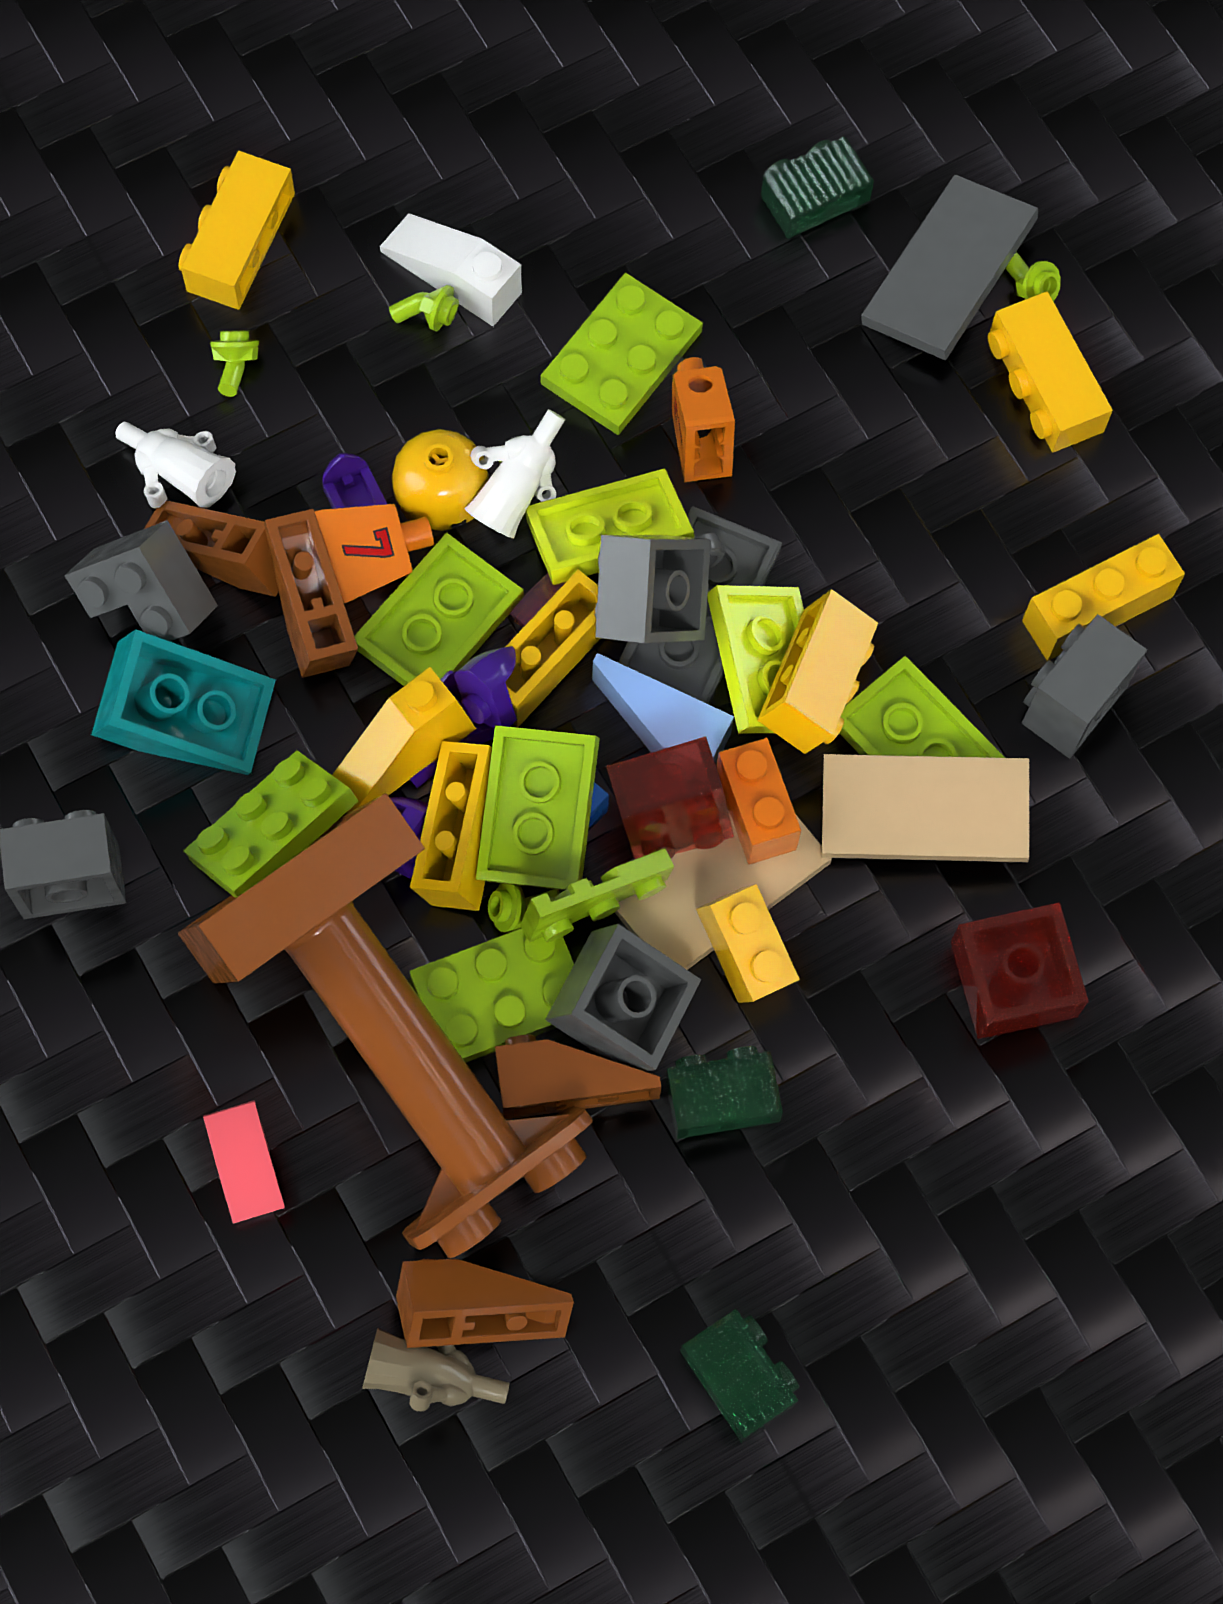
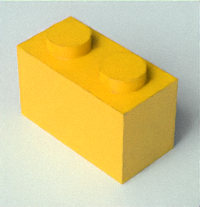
[696,884,800,1003]

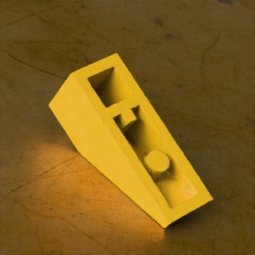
[332,667,476,813]

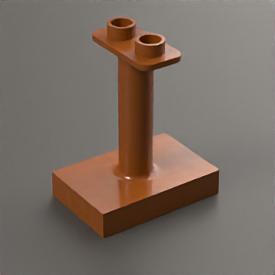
[178,793,593,1258]

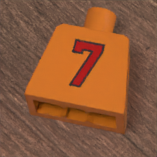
[672,357,735,482]
[315,504,434,603]

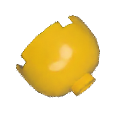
[391,429,489,531]

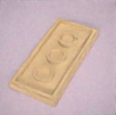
[822,754,1029,862]
[615,811,832,970]

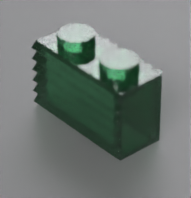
[761,136,874,239]
[665,1046,783,1139]
[680,1309,799,1443]

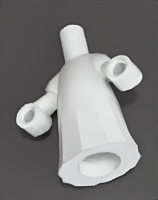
[465,409,565,538]
[116,422,236,508]

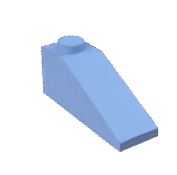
[592,653,734,784]

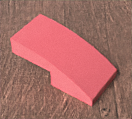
[203,1100,285,1224]

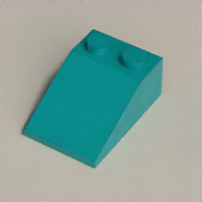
[91,629,276,775]

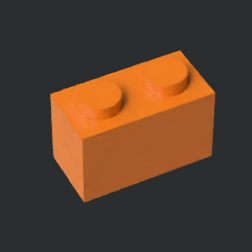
[715,738,801,865]

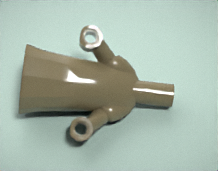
[362,1328,510,1411]

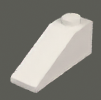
[380,213,522,327]

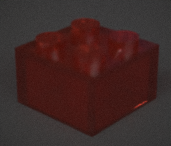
[606,736,734,860]
[951,903,1089,1039]

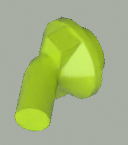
[1005,251,1061,302]
[389,285,459,332]
[210,331,259,397]
[488,883,560,933]

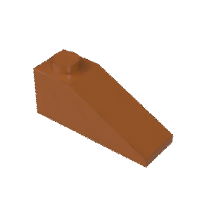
[144,500,279,597]
[264,509,358,678]
[495,1035,661,1119]
[396,1259,574,1348]

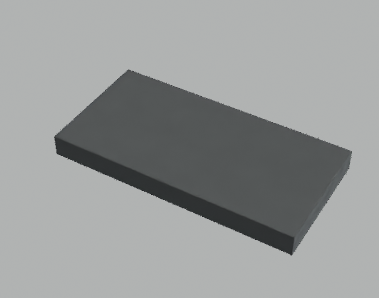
[861,175,1038,360]
[618,506,782,705]

